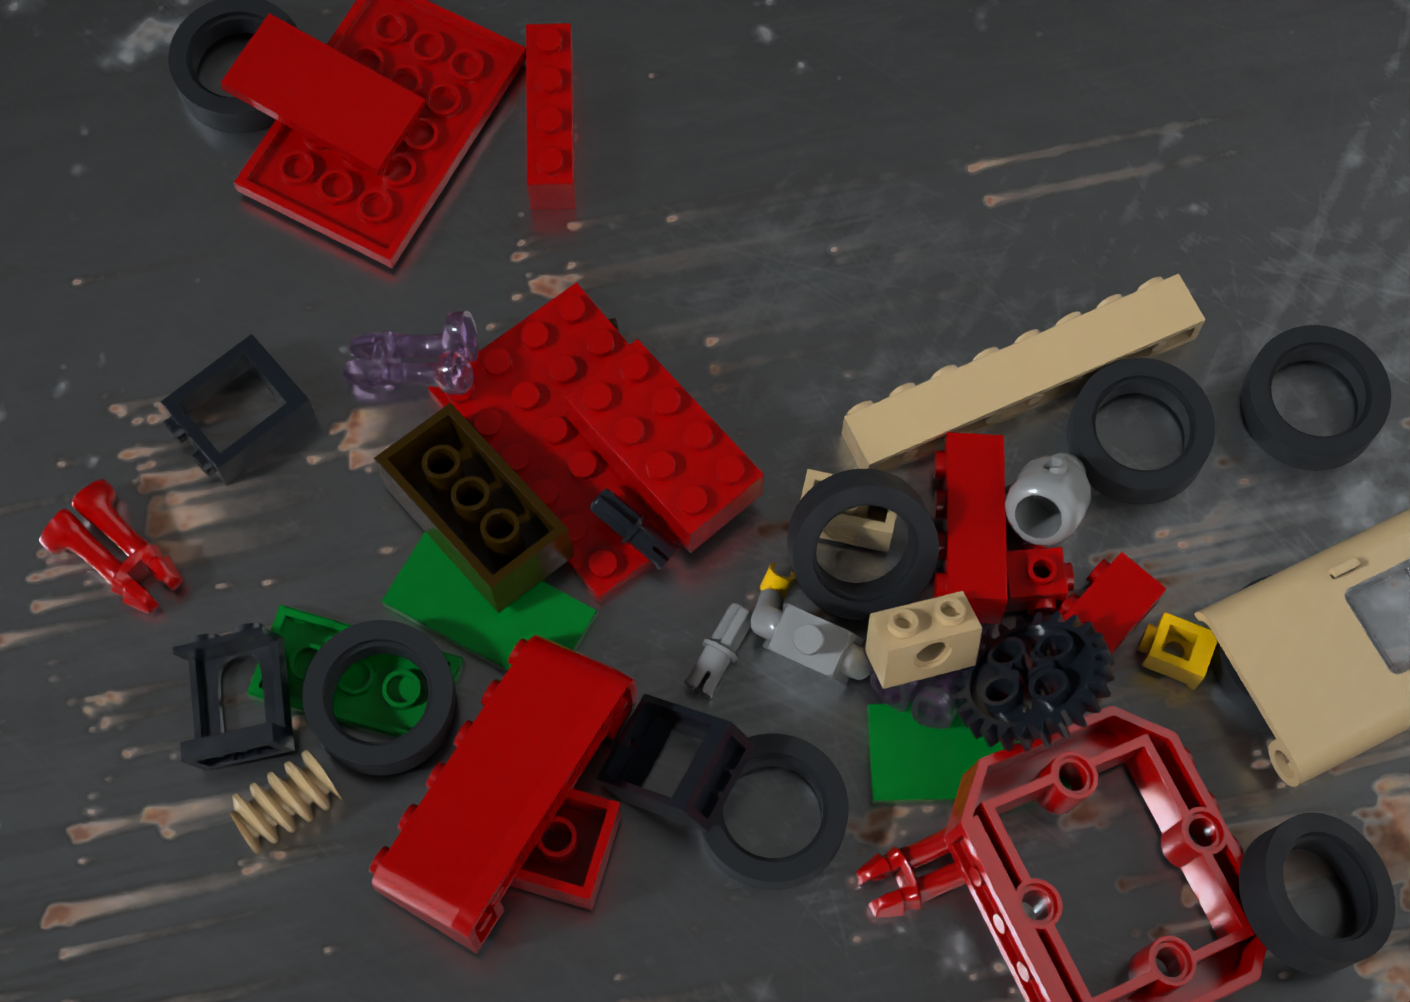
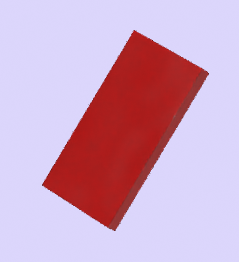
[220,13,425,176]

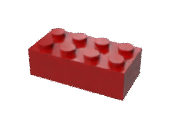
[564,339,764,553]

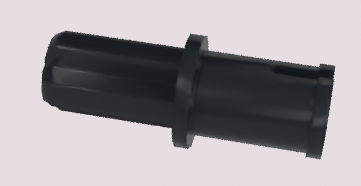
[590,488,680,570]

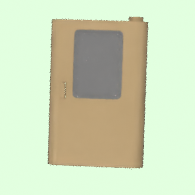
[1194,509,1410,787]

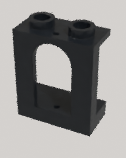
[173,623,295,771]

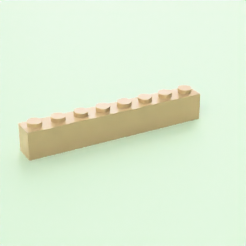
[841,273,1205,472]

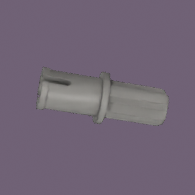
[684,603,753,699]

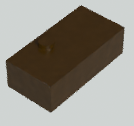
[374,403,574,614]

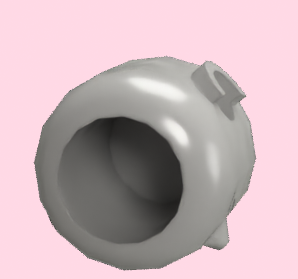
[1005,452,1091,546]

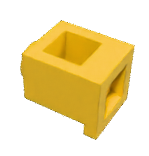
[1137,612,1217,690]

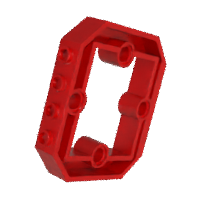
[943,705,1267,1002]

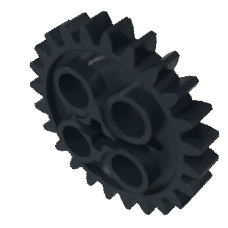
[952,611,1115,752]

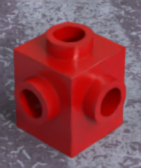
[1005,543,1074,616]

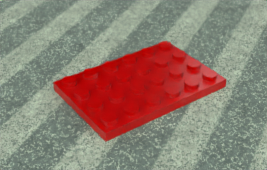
[234,0,526,268]
[428,282,680,603]

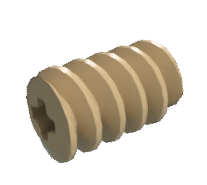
[229,750,342,855]

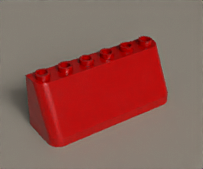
[369,634,638,954]

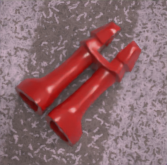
[39,479,183,614]
[856,826,967,918]

